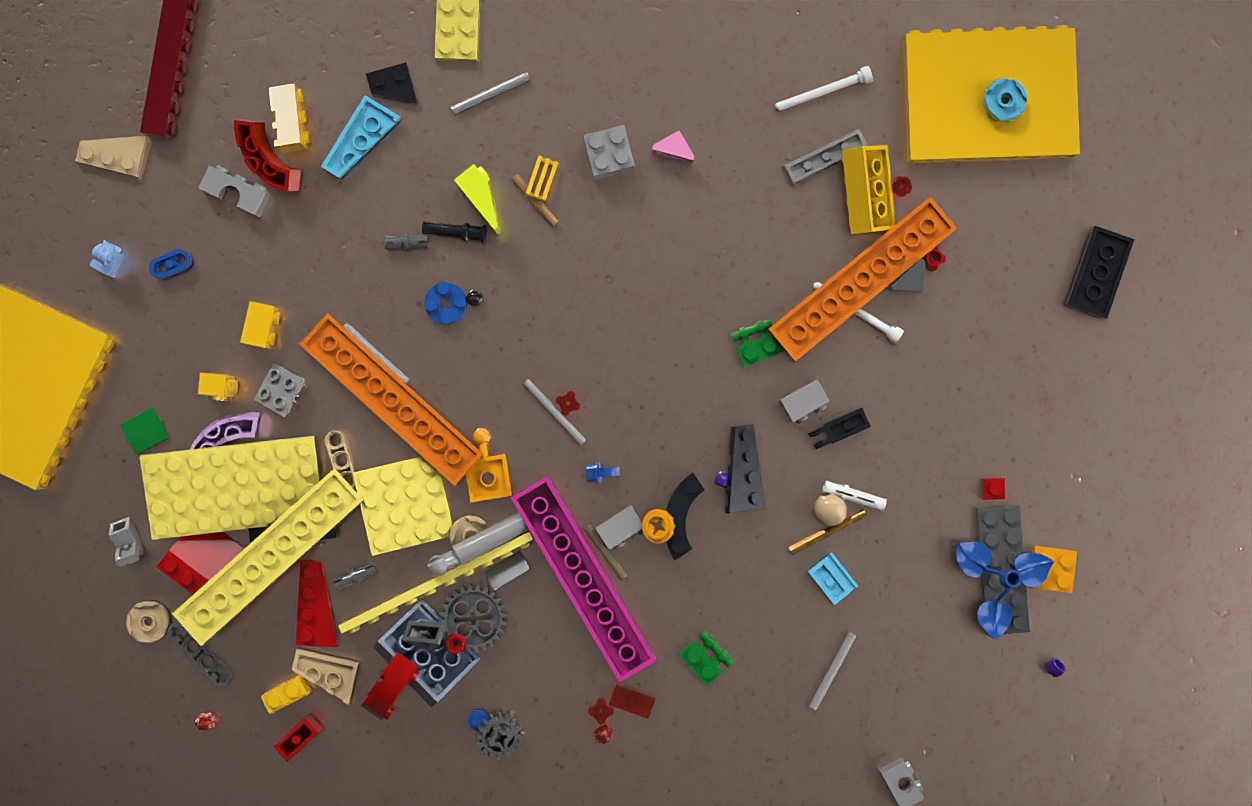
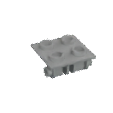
[254,362,305,417]

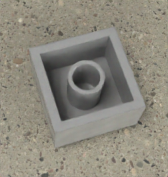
[583,125,635,180]

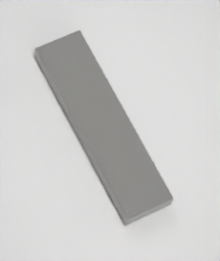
[783,129,868,185]

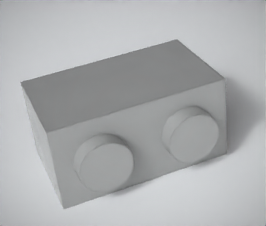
[779,379,830,424]
[596,505,643,550]

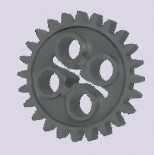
[439,584,508,653]

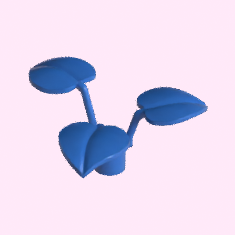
[956,542,1054,639]

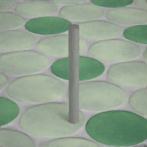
[451,72,531,115]
[343,323,409,383]
[523,379,586,446]
[809,632,856,710]

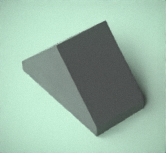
[887,258,925,293]
[402,621,446,652]

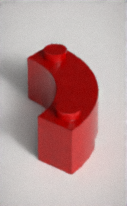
[234,120,301,191]
[361,652,420,721]

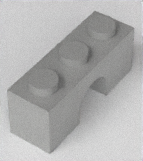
[198,165,271,218]

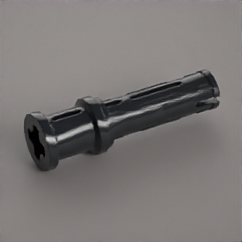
[422,220,487,244]

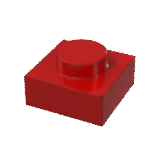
[982,478,1006,500]

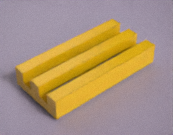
[525,155,558,202]

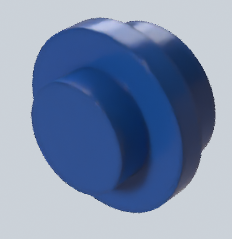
[468,710,489,732]

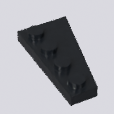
[725,424,766,514]

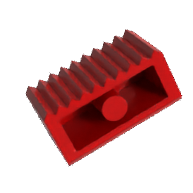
[274,715,323,762]

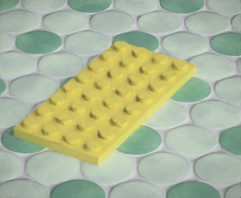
[140,436,320,540]

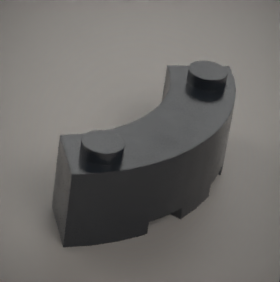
[664,472,705,561]

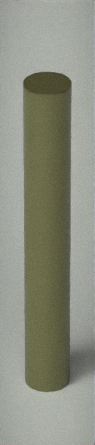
[584,525,628,580]

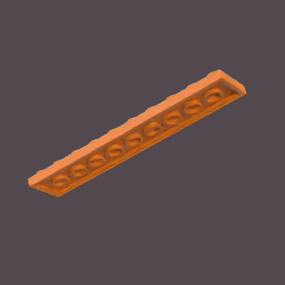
[768,197,957,362]
[299,313,484,486]

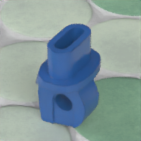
[586,462,620,484]

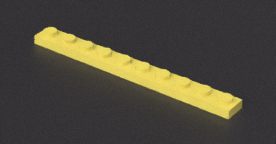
[338,531,534,634]

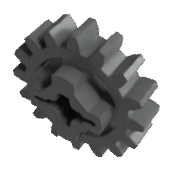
[475,712,523,760]

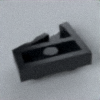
[366,62,418,103]

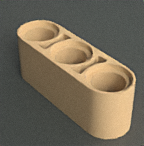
[325,431,357,489]

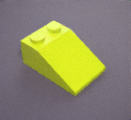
[454,164,501,235]

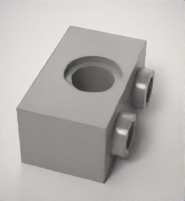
[878,757,924,806]

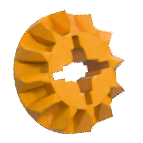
[642,509,675,543]

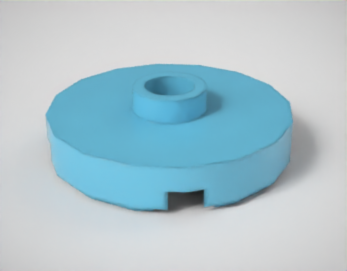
[984,78,1027,121]

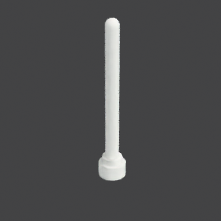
[775,66,873,111]
[813,282,904,345]

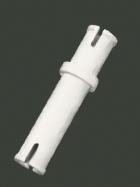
[822,480,887,512]

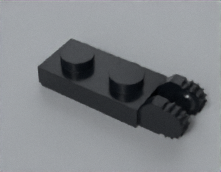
[809,408,871,449]

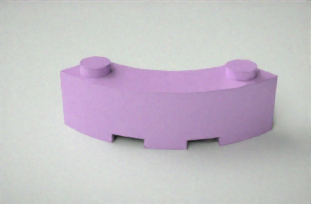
[189,412,260,450]

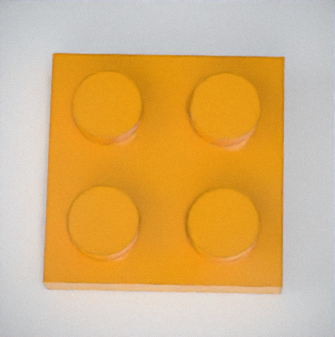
[1029,545,1077,593]

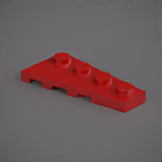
[295,560,339,648]

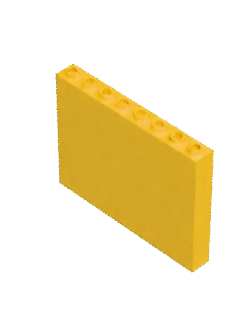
[903,25,1080,163]
[0,284,114,490]

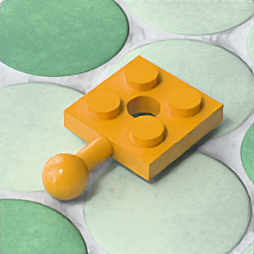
[466,428,513,503]

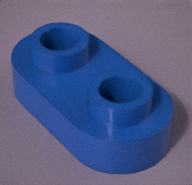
[149,249,192,279]

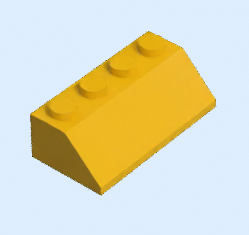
[842,145,896,234]

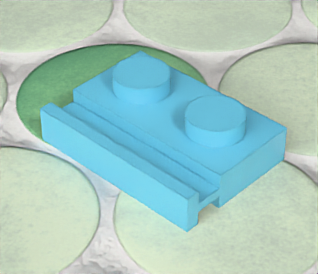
[807,553,858,605]

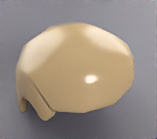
[814,494,847,526]

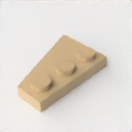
[75,136,149,177]
[292,648,360,705]

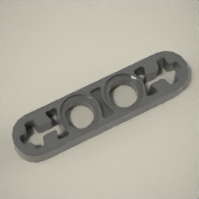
[167,622,233,687]

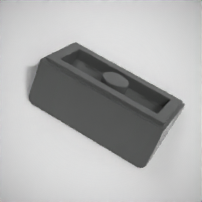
[484,550,531,591]

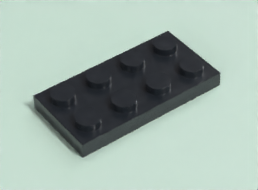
[1065,226,1135,319]

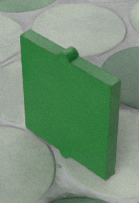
[120,407,170,455]

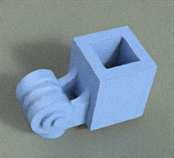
[89,240,126,278]

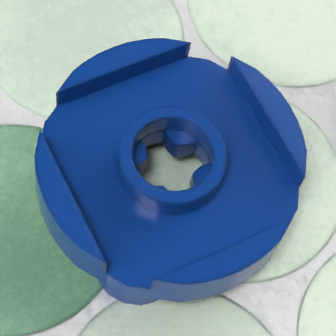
[424,282,467,324]

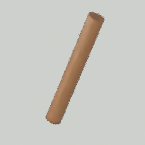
[512,174,559,227]

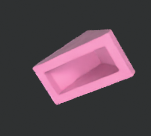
[652,130,694,163]

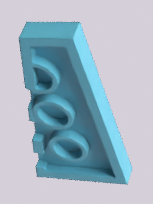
[321,95,402,179]

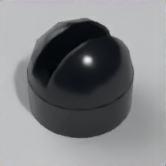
[466,289,483,307]

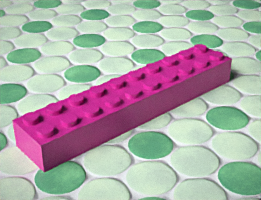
[511,476,656,683]

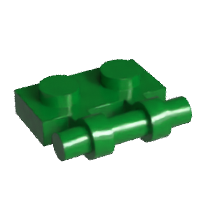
[731,319,783,368]
[678,631,733,686]

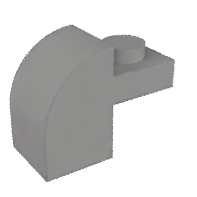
[108,517,144,567]

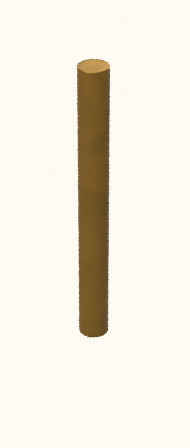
[789,509,867,555]

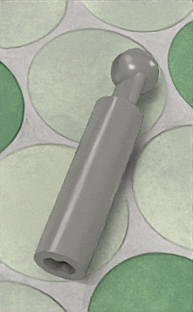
[427,513,529,576]

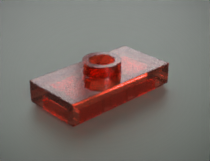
[609,684,656,719]

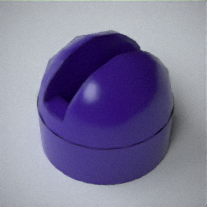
[714,472,730,488]
[1047,658,1066,677]

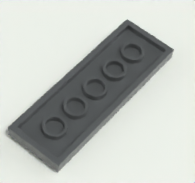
[976,505,1030,635]

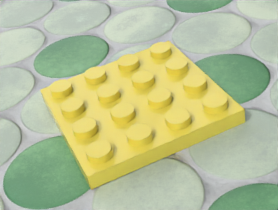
[352,457,453,556]

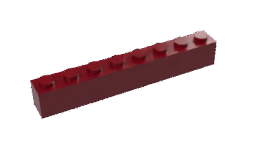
[140,0,198,140]

